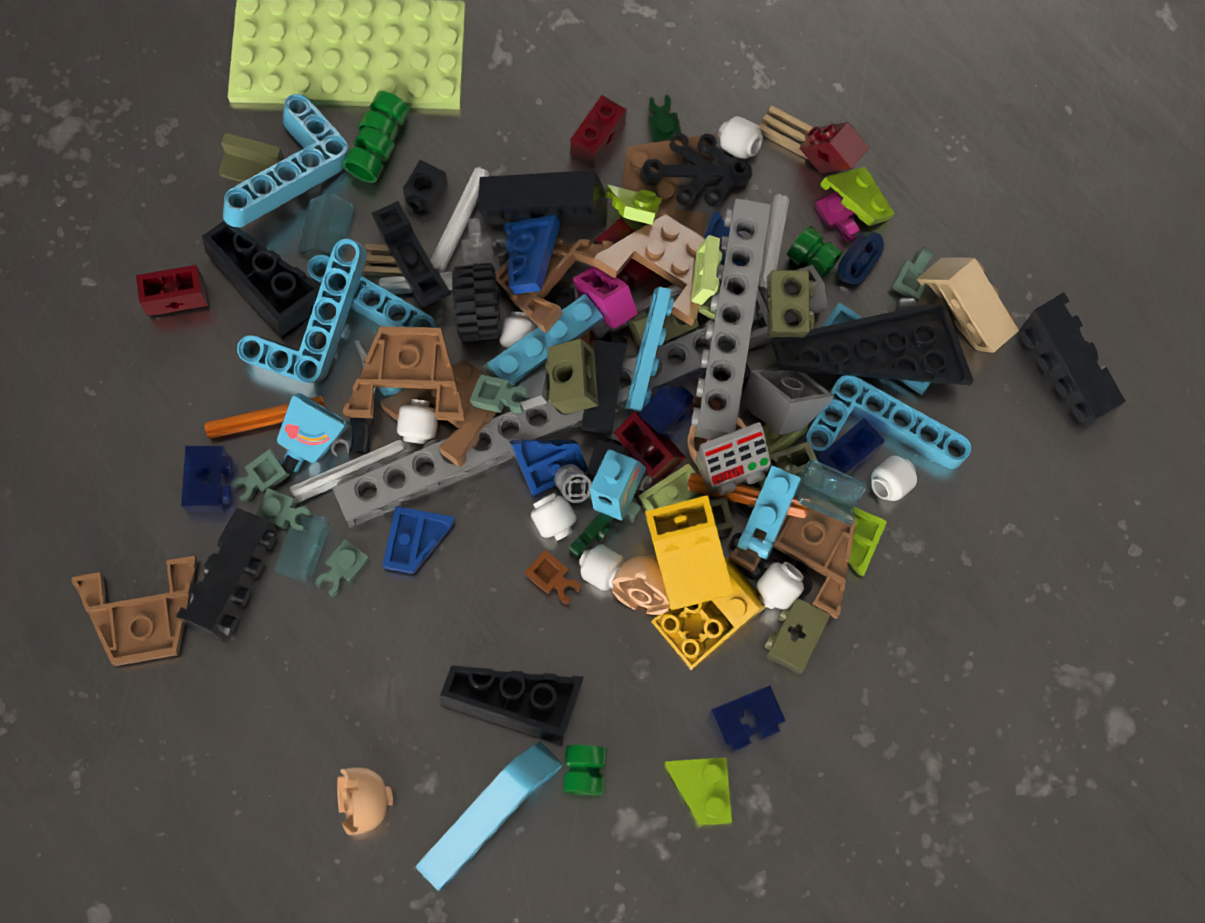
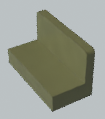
[218,132,285,182]

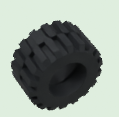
[452,263,501,342]

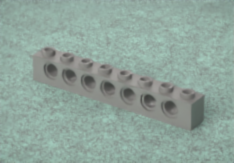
[691,198,771,440]

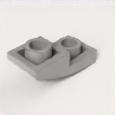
[515,364,550,410]

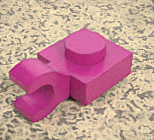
[814,192,859,243]

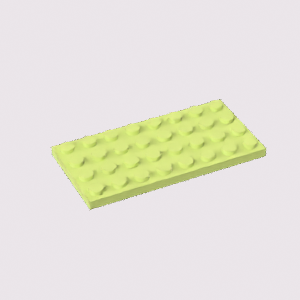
[228,0,466,109]

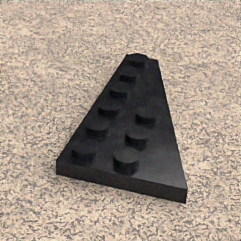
[771,301,974,386]

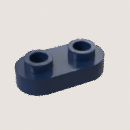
[838,231,884,284]

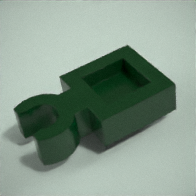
[648,95,681,143]
[568,513,614,560]

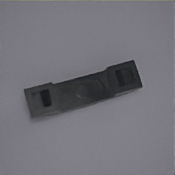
[371,201,451,307]

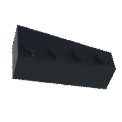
[477,170,608,227]
[202,221,321,337]
[1019,292,1126,428]
[176,507,277,642]
[440,665,584,745]

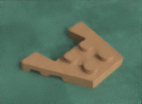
[621,133,717,237]
[592,214,705,326]
[496,238,614,333]
[343,326,465,421]
[380,359,496,468]
[729,492,856,619]
[71,555,198,666]

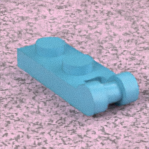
[737,466,802,560]

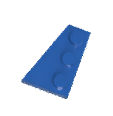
[504,215,561,295]

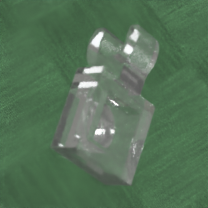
[461,218,494,266]

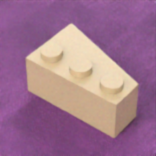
[917,257,1019,353]

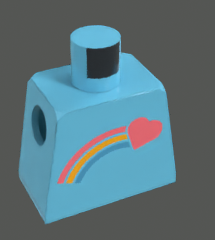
[277,393,350,472]
[590,450,646,521]

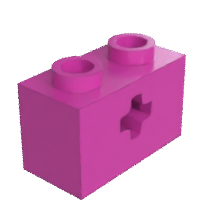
[572,266,638,329]

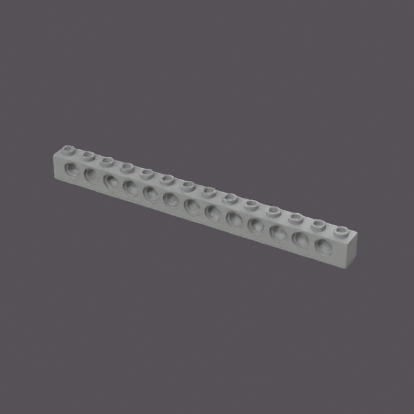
[332,319,734,528]

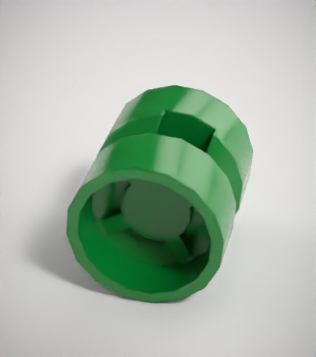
[358,91,410,141]
[342,127,395,183]
[786,225,843,279]
[563,745,607,795]

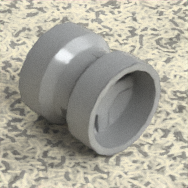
[554,464,592,503]

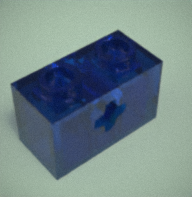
[638,386,698,435]
[817,418,885,488]
[181,446,233,514]
[709,685,786,751]

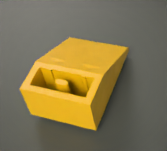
[645,495,734,610]
[651,557,766,670]

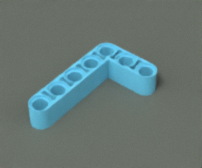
[223,94,348,227]
[237,239,367,383]
[307,255,437,397]
[803,375,971,469]
[416,741,563,891]

